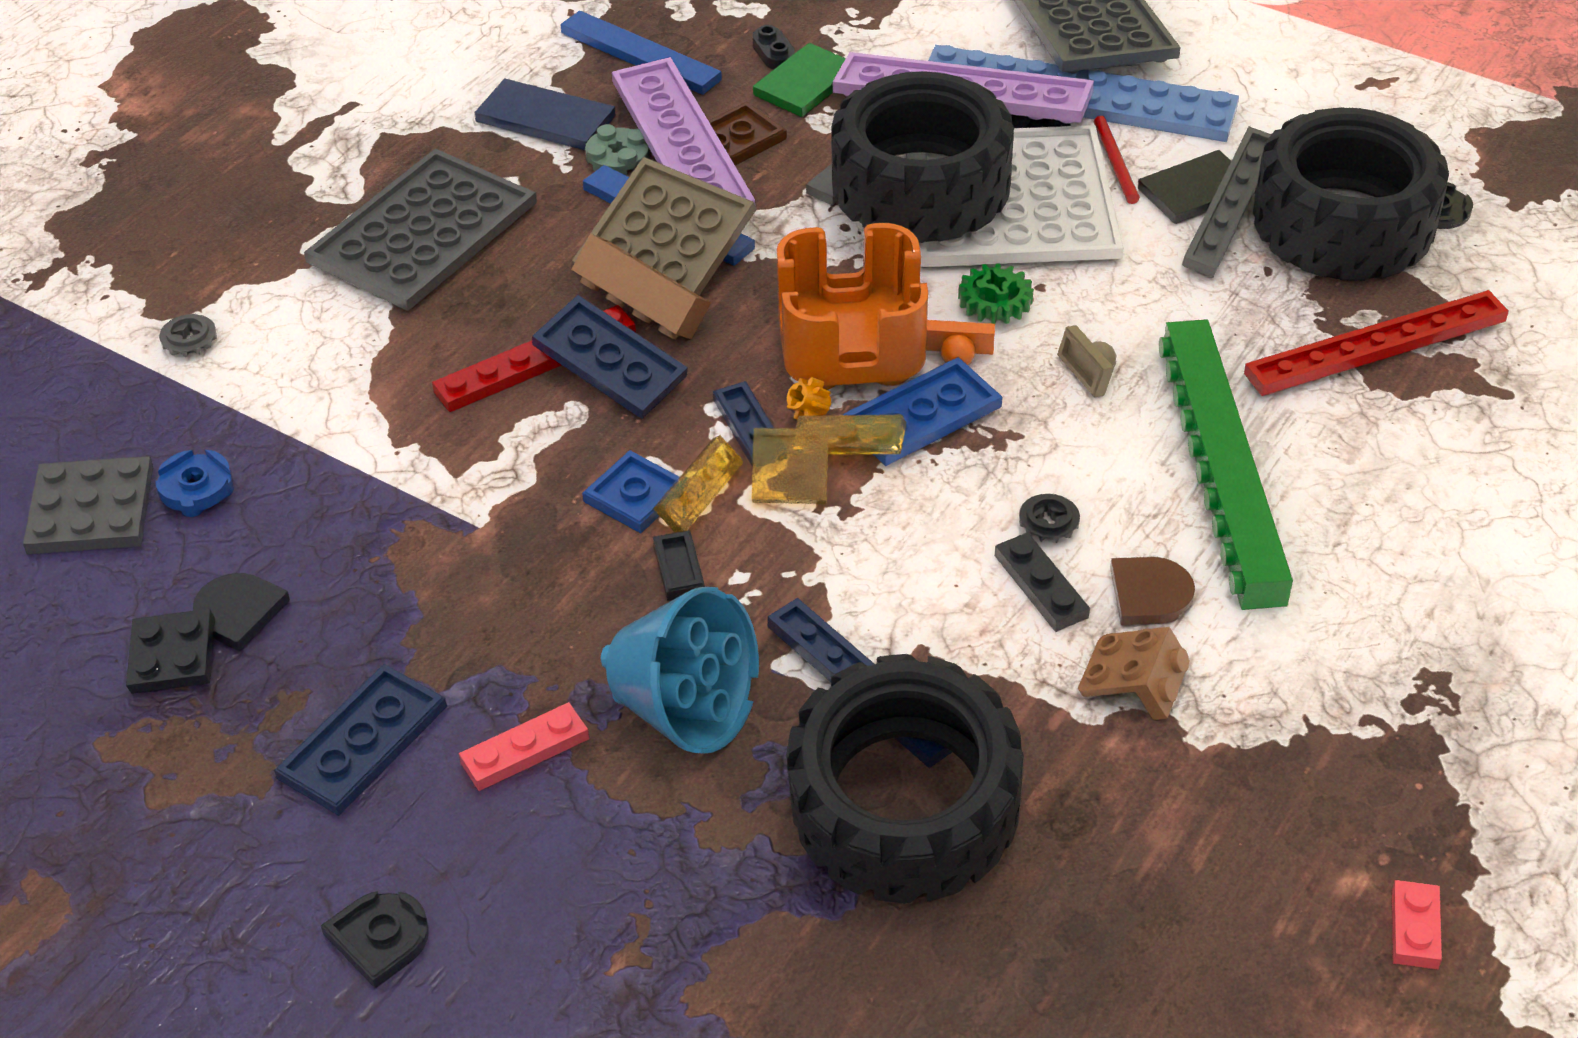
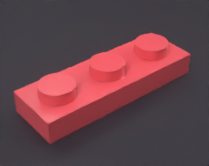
[459,702,589,791]

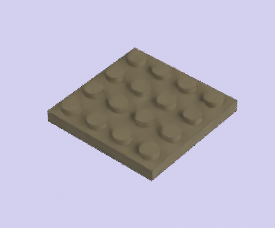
[572,157,757,295]

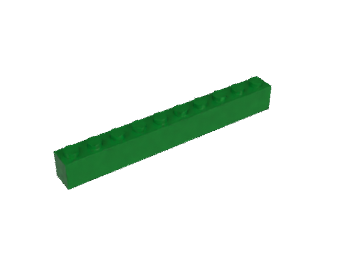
[1159,319,1293,610]

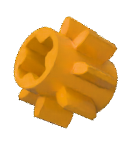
[787,377,831,423]

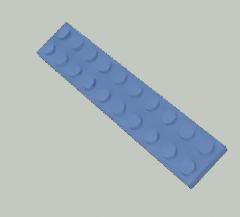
[928,44,1239,142]

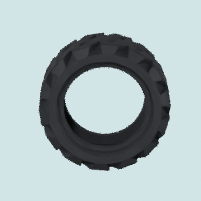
[831,71,1014,243]
[1253,107,1449,281]
[786,654,1024,904]

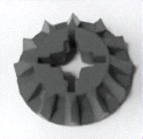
[159,314,217,357]

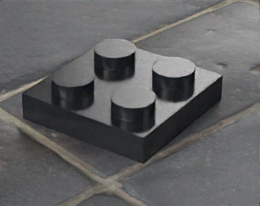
[126,608,215,694]

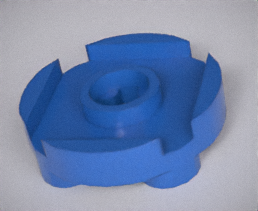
[156,450,234,517]

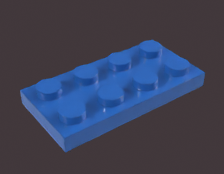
[843,357,1003,466]

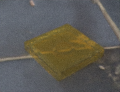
[752,428,828,504]

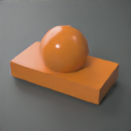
[926,320,995,365]

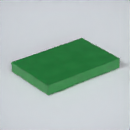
[753,43,846,117]

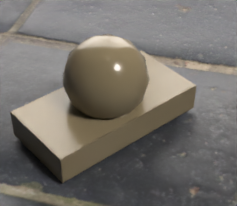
[1057,325,1117,398]

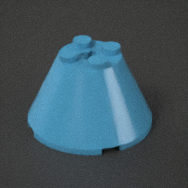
[601,587,759,753]

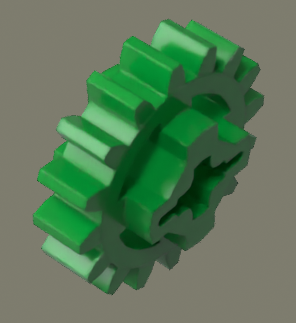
[958,263,1034,324]

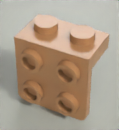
[1078,627,1190,720]

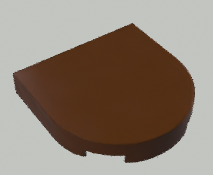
[1110,557,1195,625]

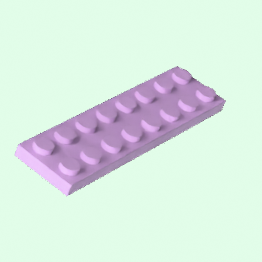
[833,52,1094,123]
[612,57,755,204]

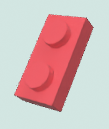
[1392,880,1442,970]

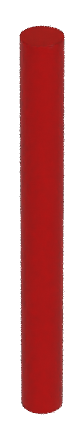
[1093,116,1140,204]

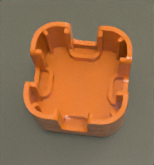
[777,223,928,390]

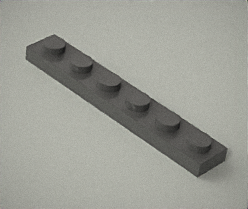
[1181,126,1271,278]

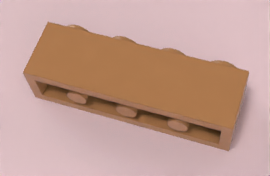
[571,233,711,340]

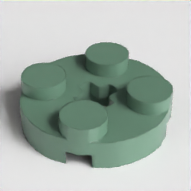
[585,124,650,175]

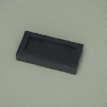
[653,530,705,601]

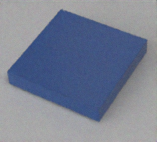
[582,450,688,533]

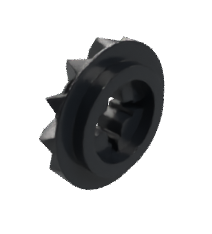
[1019,494,1080,543]

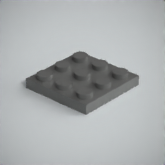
[23,456,153,554]

